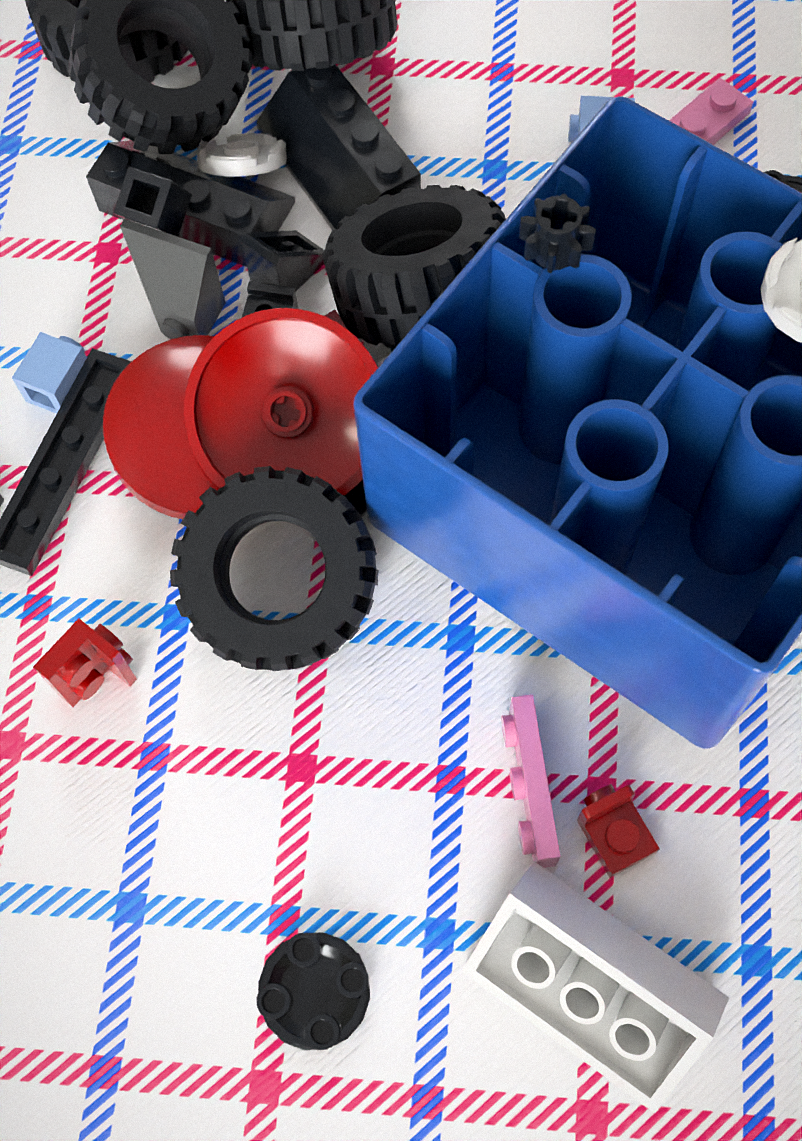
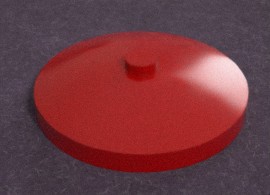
[184,308,378,495]
[103,335,220,520]

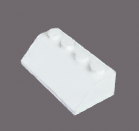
[462,861,730,1113]

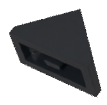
[241,230,324,291]

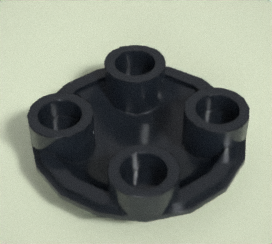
[256,932,370,1051]

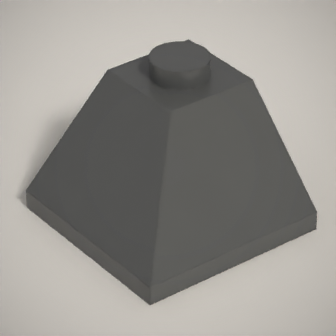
[120,219,226,340]

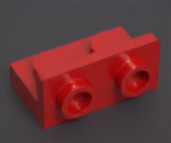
[33,618,137,707]

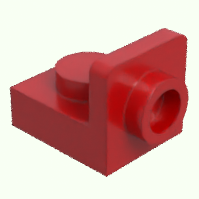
[577,784,660,878]

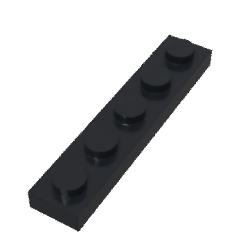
[0,348,132,576]

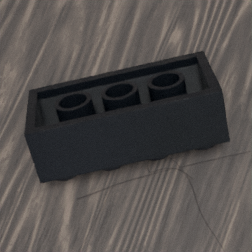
[256,64,421,230]
[86,140,295,267]

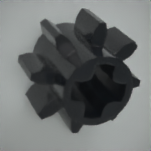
[519,194,596,273]

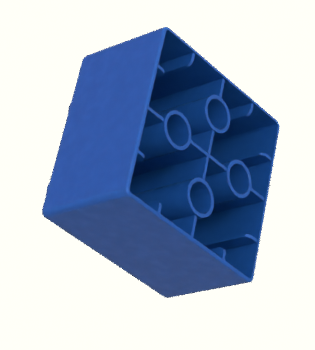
[353,96,802,749]

